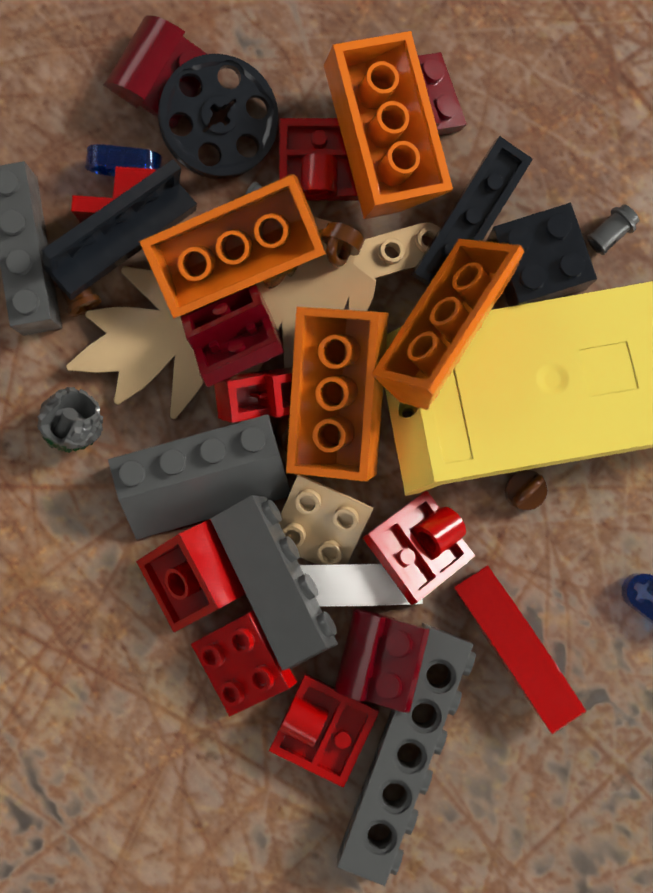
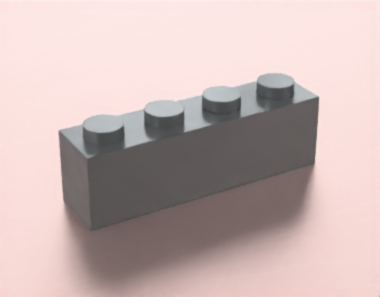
[0,161,63,336]
[211,495,338,671]

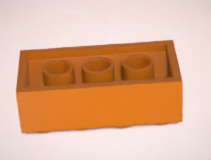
[323,31,453,219]
[139,174,326,319]
[371,239,524,410]
[286,307,389,482]

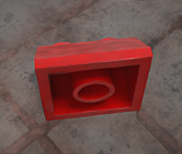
[136,519,246,633]

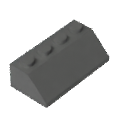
[108,414,291,540]

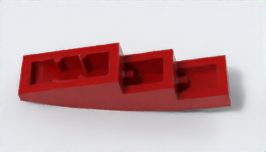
[454,565,586,735]

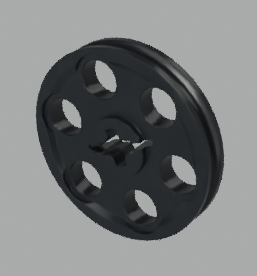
[158,54,279,179]

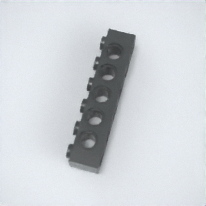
[337,623,476,886]

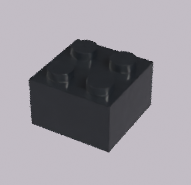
[487,202,597,307]

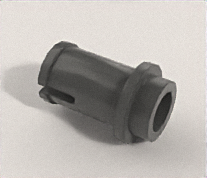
[587,204,639,255]

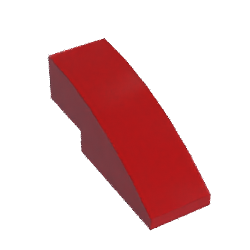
[214,367,293,423]

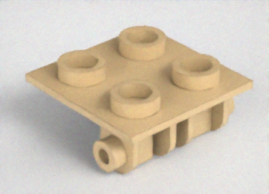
[279,474,373,565]

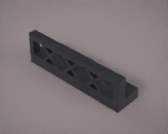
[411,136,533,286]
[42,159,197,300]

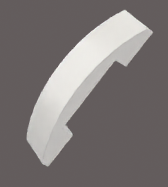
[299,564,423,607]

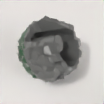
[37,387,103,453]

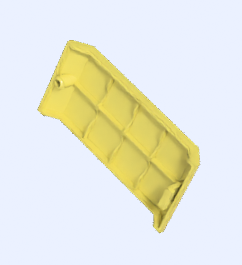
[384,281,653,496]

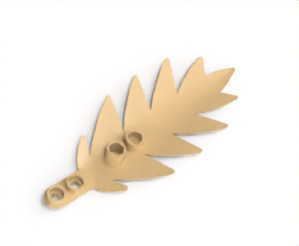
[66,217,440,420]

